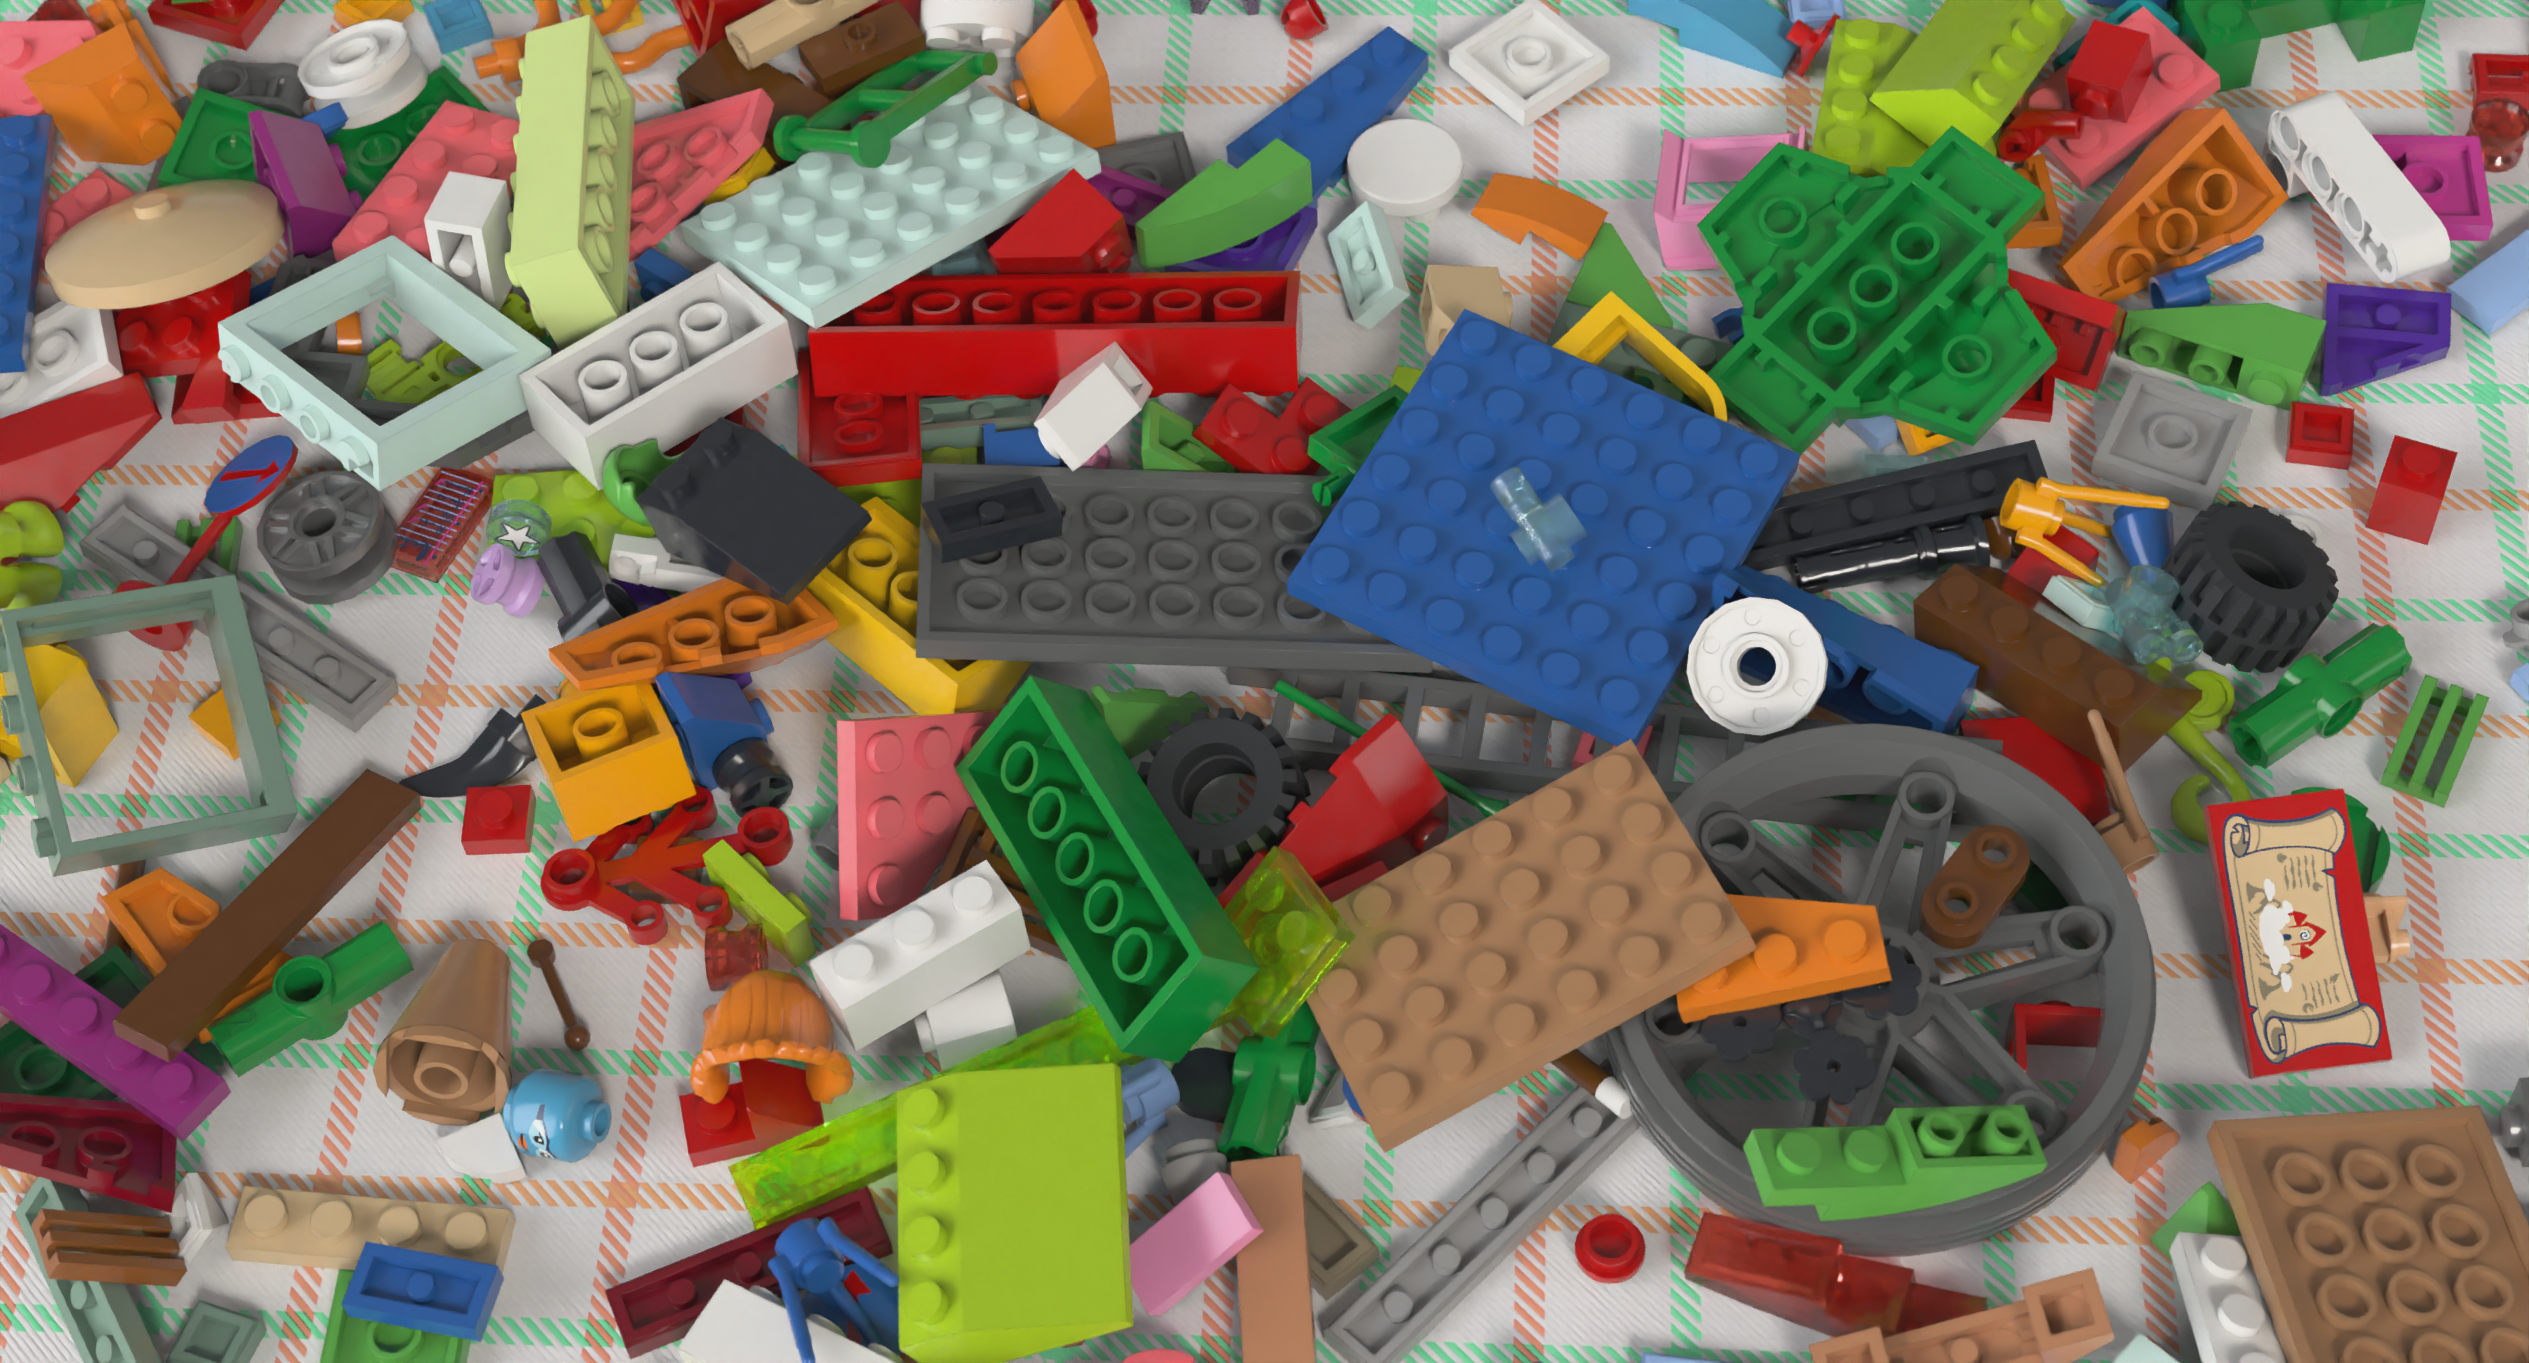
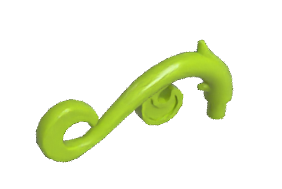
[2131,616,2254,844]

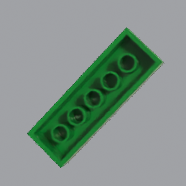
[955,675,1260,1063]

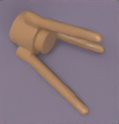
[2087,709,2160,876]

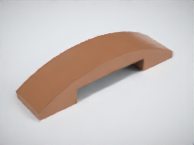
[1809,1268,2115,1363]

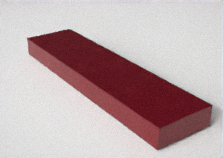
[605,1185,894,1359]

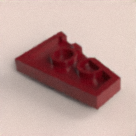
[0,1093,177,1213]

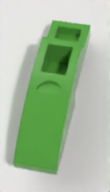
[1743,1105,2048,1221]

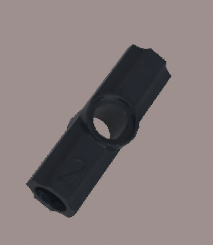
[536,531,661,699]

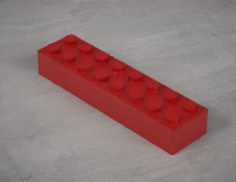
[808,271,1303,400]

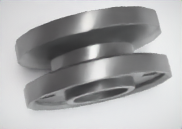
[257,471,399,605]

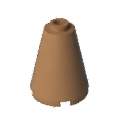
[373,938,512,1126]

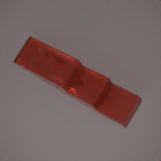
[1684,1212,1988,1338]

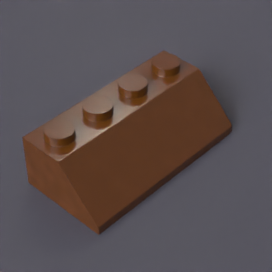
[1913,563,2203,772]

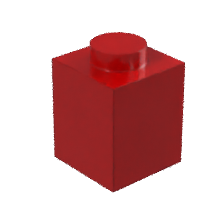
[2066,19,2154,124]
[2365,435,2458,545]

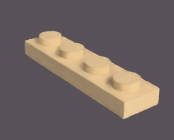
[225,1186,516,1273]

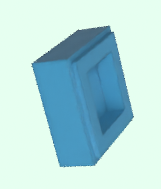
[422,0,494,55]

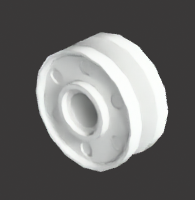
[297,19,428,129]
[1687,597,1828,736]

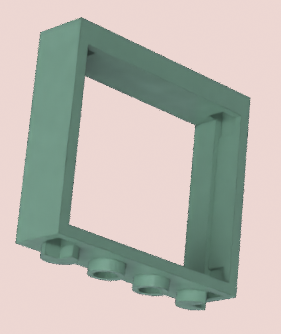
[0,574,298,877]

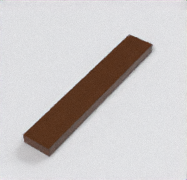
[112,769,421,1063]

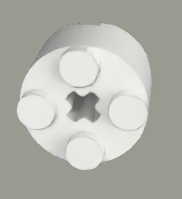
[920,0,1034,68]

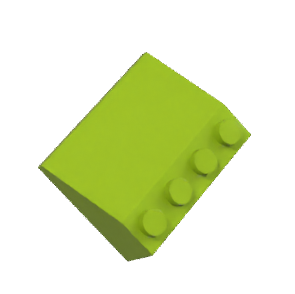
[1811,19,2001,178]
[896,1063,1134,1363]

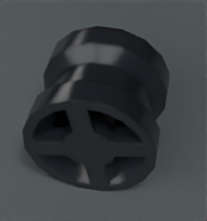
[712,738,793,818]

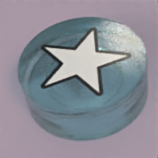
[486,500,552,557]

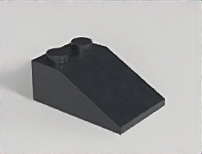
[636,417,872,605]

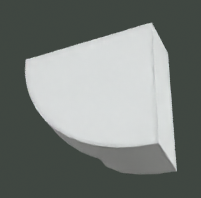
[435,1112,527,1184]

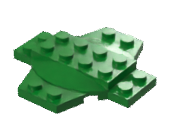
[1697,125,2057,456]

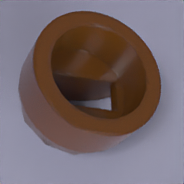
[1983,516,2027,561]

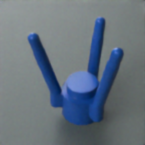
[2148,235,2264,309]
[768,1217,900,1363]

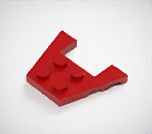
[114,270,251,424]

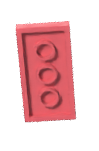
[332,100,520,263]

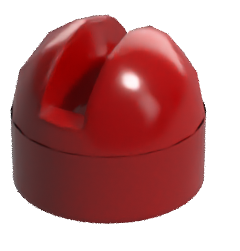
[1280,0,1328,41]

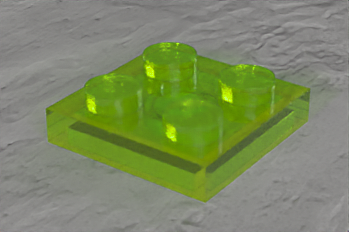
[1224,846,1356,1039]

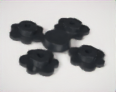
[1701,945,1922,1105]

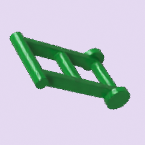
[773,49,998,168]

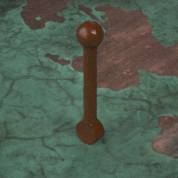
[527,939,591,1051]

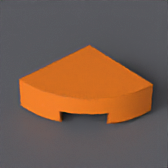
[2112,1117,2179,1184]

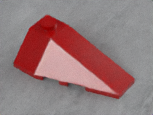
[0,372,162,565]
[1217,713,1449,943]

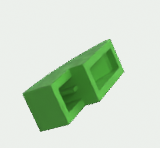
[1135,138,1313,270]

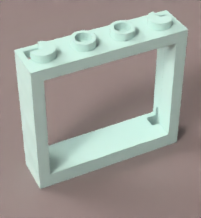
[218,235,551,491]

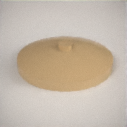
[44,179,285,310]

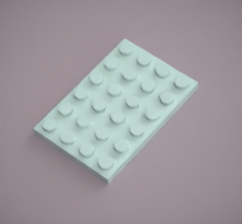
[680,82,1102,329]

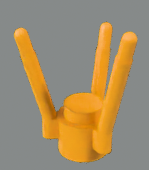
[1999,476,2170,588]

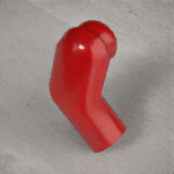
[1997,108,2084,162]

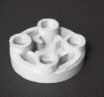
[1348,118,1463,223]

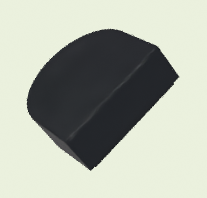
[1171,1047,1236,1124]

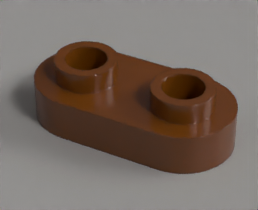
[1919,825,2030,949]

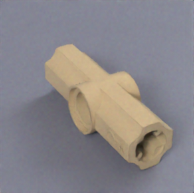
[725,0,880,70]

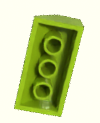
[1869,0,2077,147]

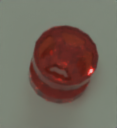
[2465,97,2529,173]
[704,922,769,992]

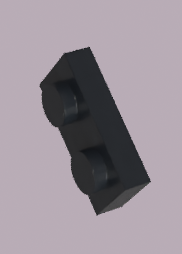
[920,476,1063,563]

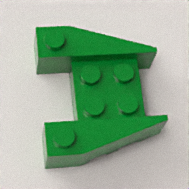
[2171,0,2426,94]

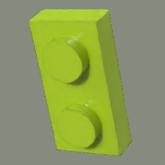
[702,839,816,968]

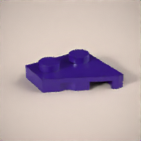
[2319,283,2452,397]

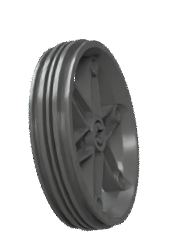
[1603,724,2156,1257]

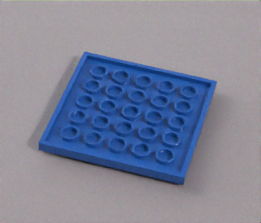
[1287,309,1800,746]

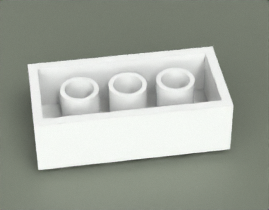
[518,261,798,490]

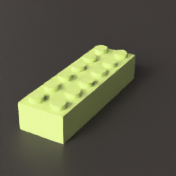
[505,14,636,349]

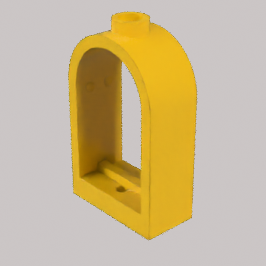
[1552,291,1727,423]

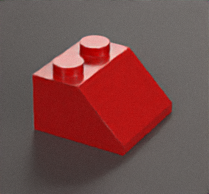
[988,168,1134,274]

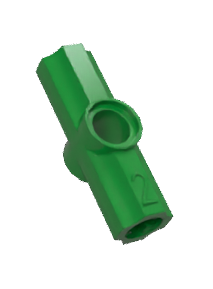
[2226,623,2413,769]
[206,920,414,1077]
[1217,969,1321,1163]

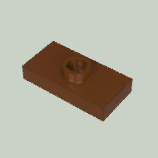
[797,0,926,93]

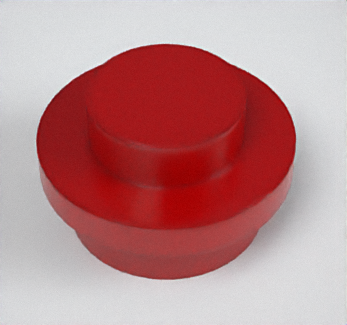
[1575,1214,1646,1284]

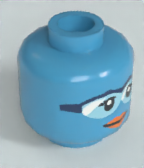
[503,1068,612,1163]

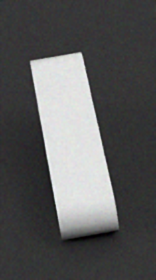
[2261,91,2451,284]

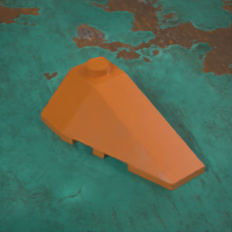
[2056,107,2289,303]
[548,578,839,691]

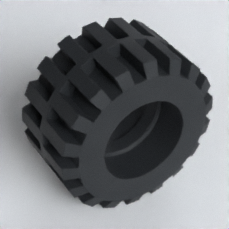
[2155,501,2339,673]
[1137,708,1311,888]

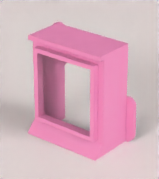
[1653,126,1810,271]

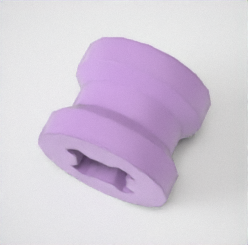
[470,543,546,618]

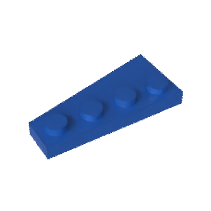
[1226,26,1429,209]

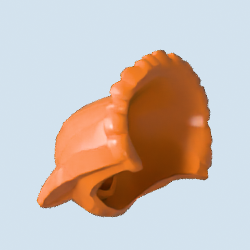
[690,969,854,1105]

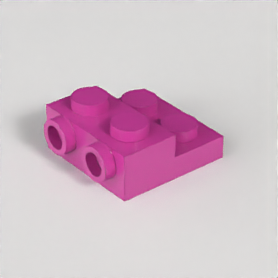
[2372,135,2493,241]

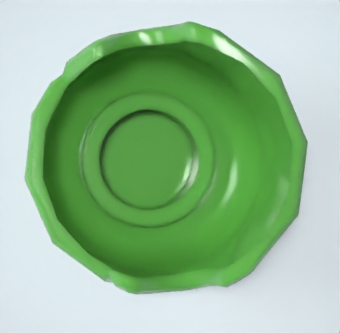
[603,440,684,527]

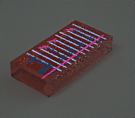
[391,468,494,583]

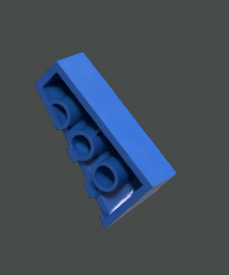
[1711,566,1979,735]

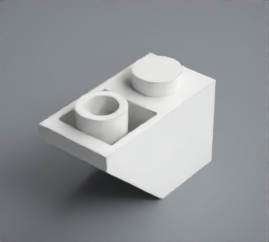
[1034,341,1153,471]

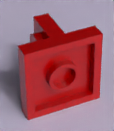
[2008,268,2128,393]

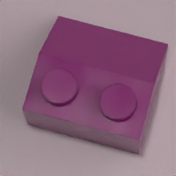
[248,110,363,259]

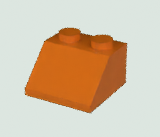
[1010,0,1116,149]
[22,22,185,166]

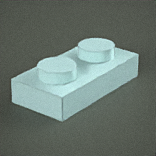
[1327,200,1411,330]

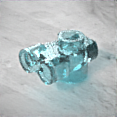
[1490,467,1588,572]
[2104,565,2203,665]

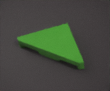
[1566,222,1673,329]
[1091,684,1209,760]

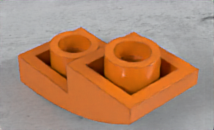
[1470,173,1609,262]

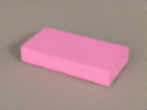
[1130,1172,1264,1316]

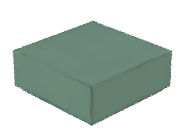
[165,1300,267,1363]

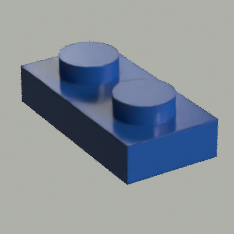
[342,1241,504,1342]

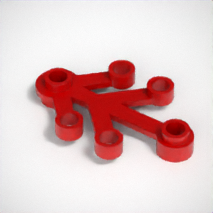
[540,787,793,945]

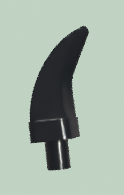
[398,694,547,798]

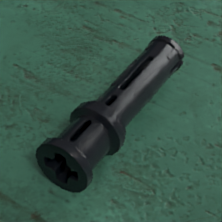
[1793,514,1990,594]

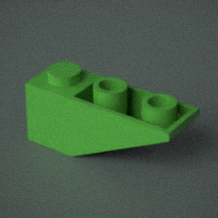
[2118,303,2327,411]

